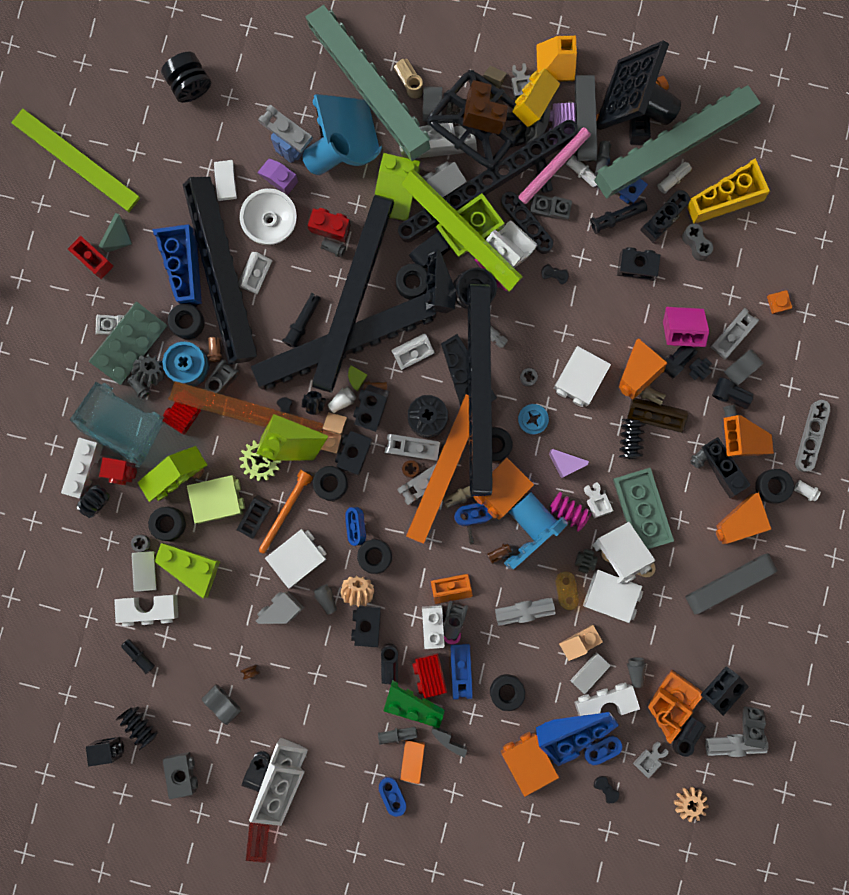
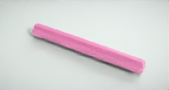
[518,127,591,204]

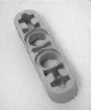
[795,400,830,472]

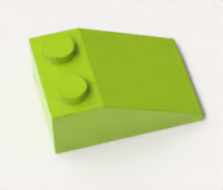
[375,153,420,221]
[436,193,505,257]
[256,414,328,461]

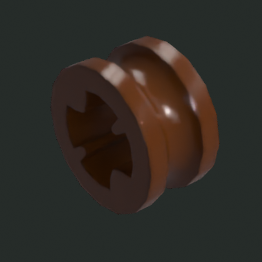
[402,460,419,478]
[240,664,260,680]

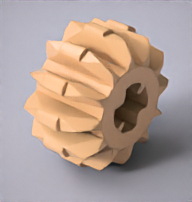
[341,575,374,607]
[674,787,709,822]

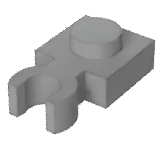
[511,63,530,99]
[633,742,669,779]

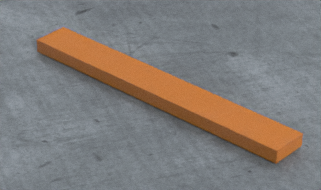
[406,394,469,544]

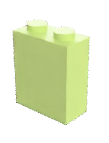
[187,475,245,524]

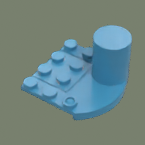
[303,94,382,175]
[504,492,568,570]

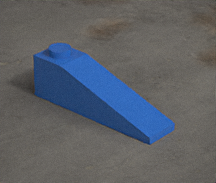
[536,712,619,766]

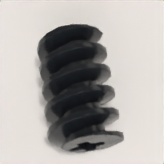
[619,419,646,459]
[116,706,158,751]

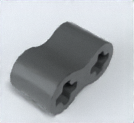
[423,86,442,122]
[682,224,713,261]
[724,349,764,386]
[202,684,242,725]

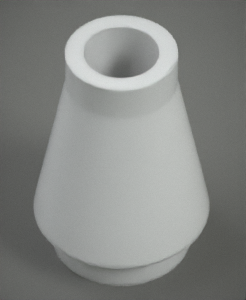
[327,387,356,413]

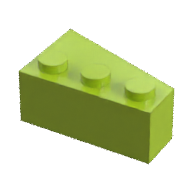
[137,446,207,502]
[155,543,220,599]

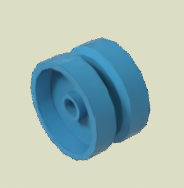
[162,341,210,387]

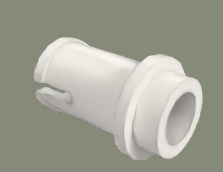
[794,480,821,502]

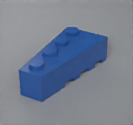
[152,224,202,305]

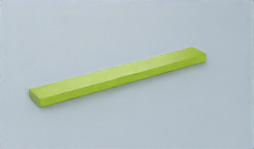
[11,108,140,212]
[401,169,523,291]

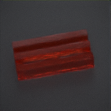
[245,822,270,863]

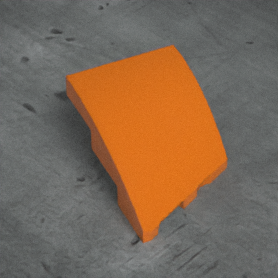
[648,670,703,744]

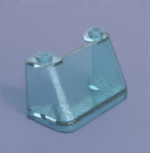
[70,382,164,466]

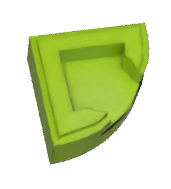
[348,366,368,392]

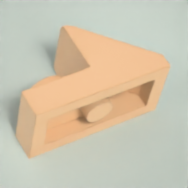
[320,412,347,454]
[559,625,603,661]

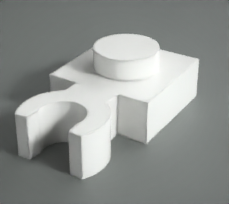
[584,482,613,519]

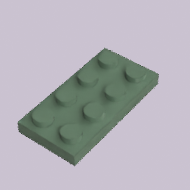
[89,301,168,385]
[613,468,674,549]

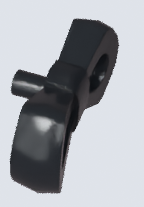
[541,264,569,285]
[276,397,293,421]
[593,776,619,803]

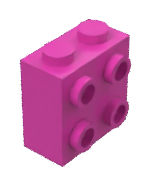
[663,307,709,347]

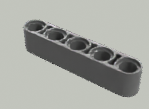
[575,75,597,161]
[685,553,778,615]

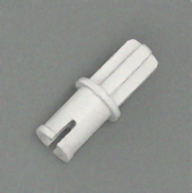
[566,155,597,187]
[657,162,692,194]

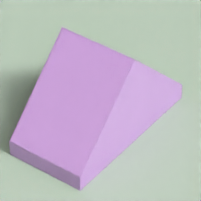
[549,449,589,478]

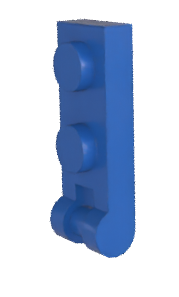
[450,644,472,700]

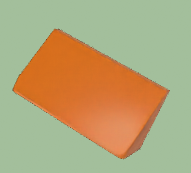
[431,574,473,604]
[400,740,425,784]

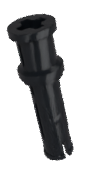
[590,200,647,234]
[282,293,321,348]

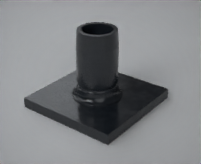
[596,40,681,130]

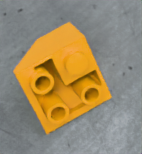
[536,36,577,81]

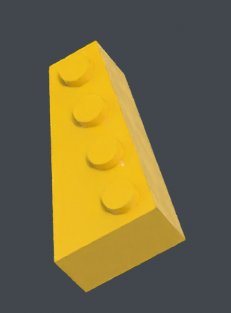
[687,158,770,224]

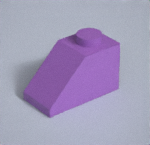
[257,159,298,195]

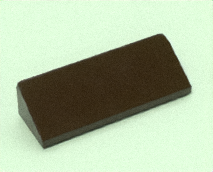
[627,398,688,433]

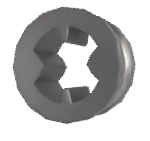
[520,368,538,386]
[131,535,150,552]

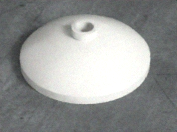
[240,189,297,245]

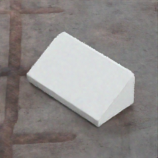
[238,252,272,294]
[391,334,435,370]
[132,551,157,592]
[570,652,610,694]

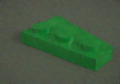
[383,680,445,728]

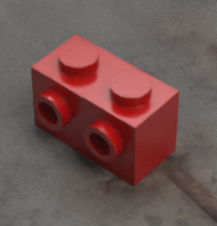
[307,208,351,243]
[99,457,137,485]

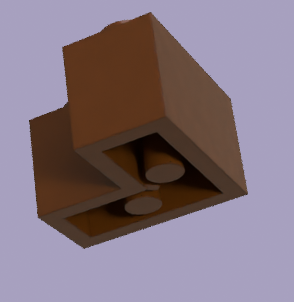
[463,80,508,135]

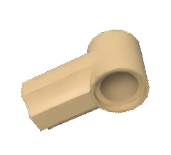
[394,59,423,98]

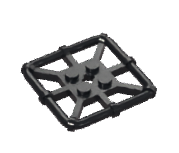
[427,70,527,169]

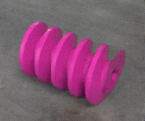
[548,491,592,532]

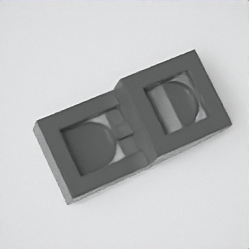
[432,727,467,758]

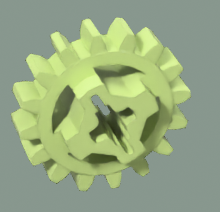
[239,440,282,481]

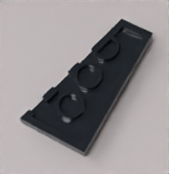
[441,334,497,407]

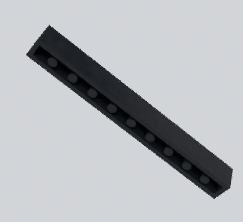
[183,177,257,364]
[251,294,436,391]

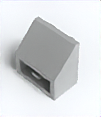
[422,161,467,197]
[256,591,305,624]

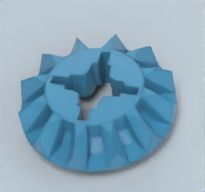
[518,404,549,435]

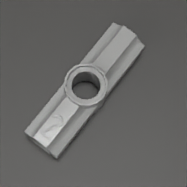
[495,598,555,626]
[705,734,768,757]

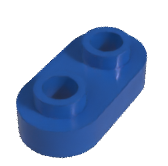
[455,503,492,526]
[345,507,366,546]
[584,735,622,765]
[379,777,406,817]

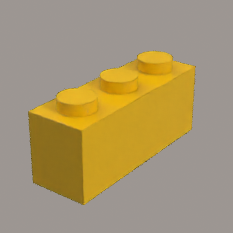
[512,68,560,127]

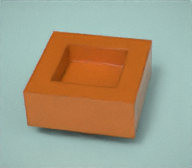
[767,290,792,314]

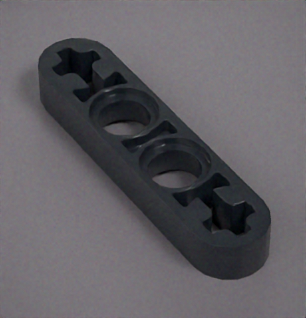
[501,192,553,254]

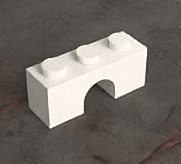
[61,438,103,499]
[115,594,178,626]
[574,683,640,716]

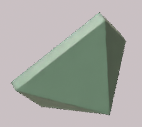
[99,213,132,253]

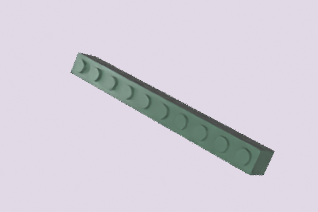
[306,5,431,161]
[594,85,761,199]

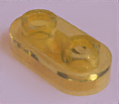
[555,571,579,610]

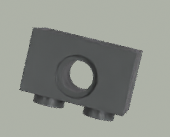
[163,752,198,799]

